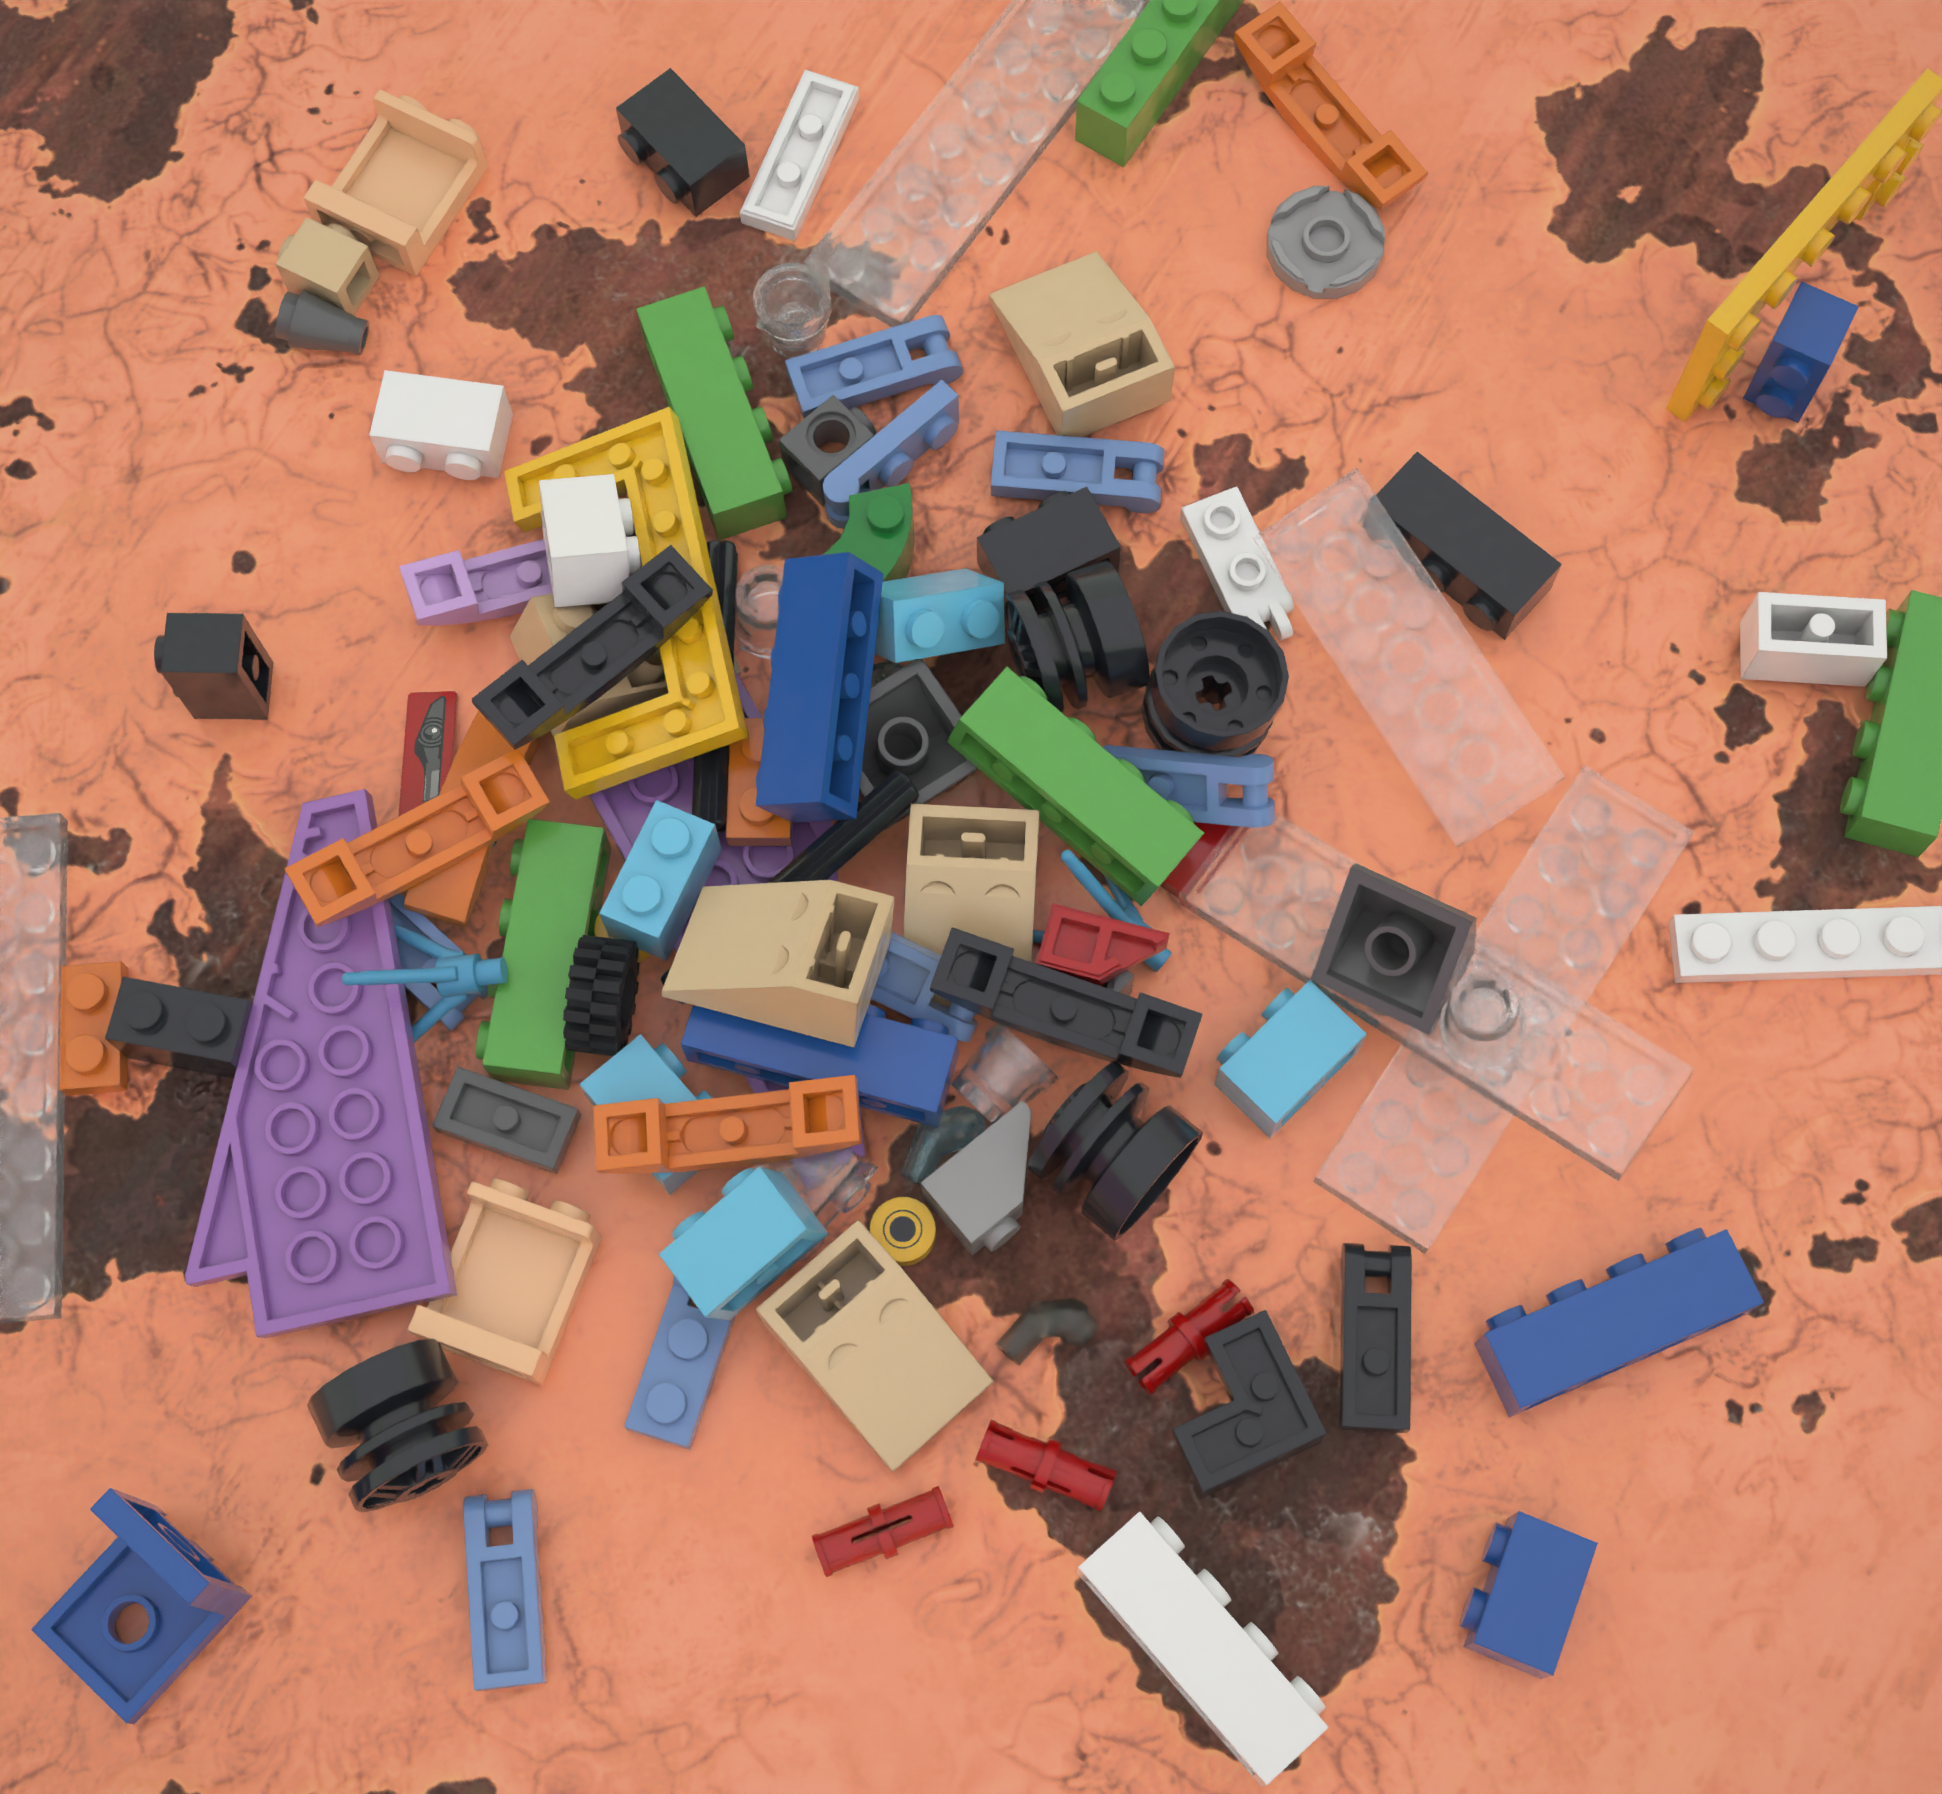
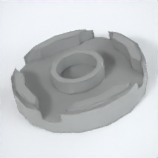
[1267,186,1385,299]

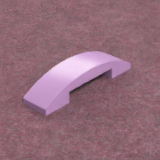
[399,523,642,625]

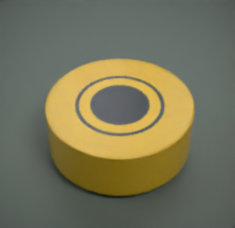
[870,1197,936,1266]

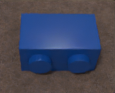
[1743,281,1859,423]
[1459,1511,1598,1679]

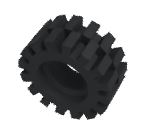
[563,935,640,1056]

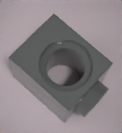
[779,395,876,507]

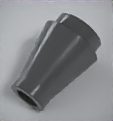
[275,290,369,355]

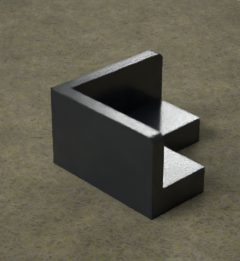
[1172,1310,1327,1500]

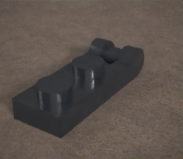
[1339,1243,1412,1433]

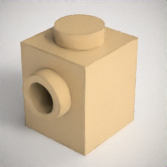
[275,217,380,315]

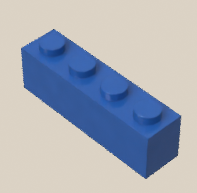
[756,552,884,823]
[681,1004,959,1128]
[1475,1227,1764,1418]

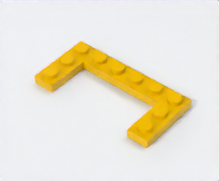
[1666,68,1942,422]
[504,407,749,800]

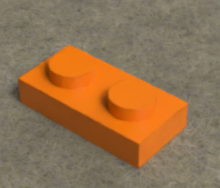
[726,718,792,846]
[55,961,128,1096]

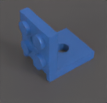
[31,1488,252,1724]

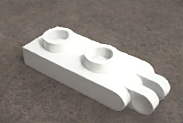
[1180,486,1294,641]

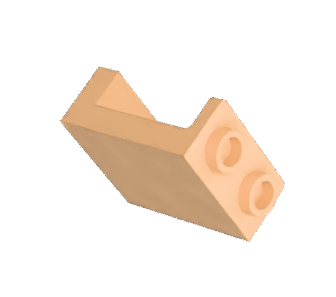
[303,90,488,276]
[407,1178,602,1386]

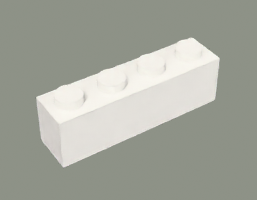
[1076,1512,1329,1786]

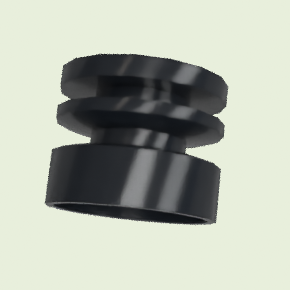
[1004,560,1150,713]
[1141,611,1289,757]
[1028,1061,1203,1241]
[307,1339,488,1513]

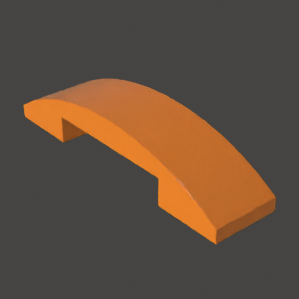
[1233,1,1428,210]
[404,710,543,927]
[284,748,550,927]
[593,1075,862,1174]

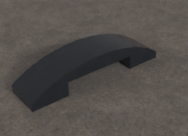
[472,545,713,750]
[930,927,1203,1078]

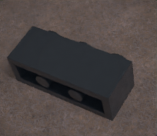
[1363,451,1562,640]

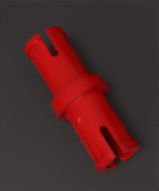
[1124,1279,1254,1395]
[975,1419,1117,1512]
[811,1486,954,1577]

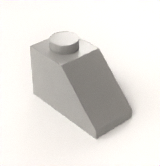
[921,1100,1031,1256]

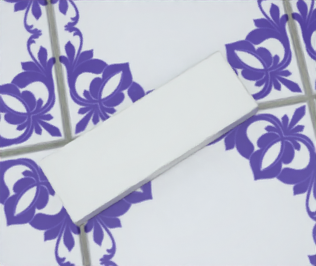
[740,70,860,241]

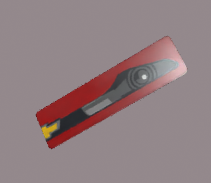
[398,691,457,816]

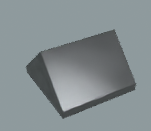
[858,659,979,830]
[1310,863,1477,1035]

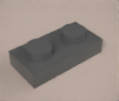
[432,1066,581,1175]

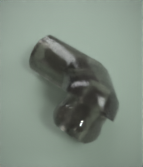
[995,1298,1097,1366]

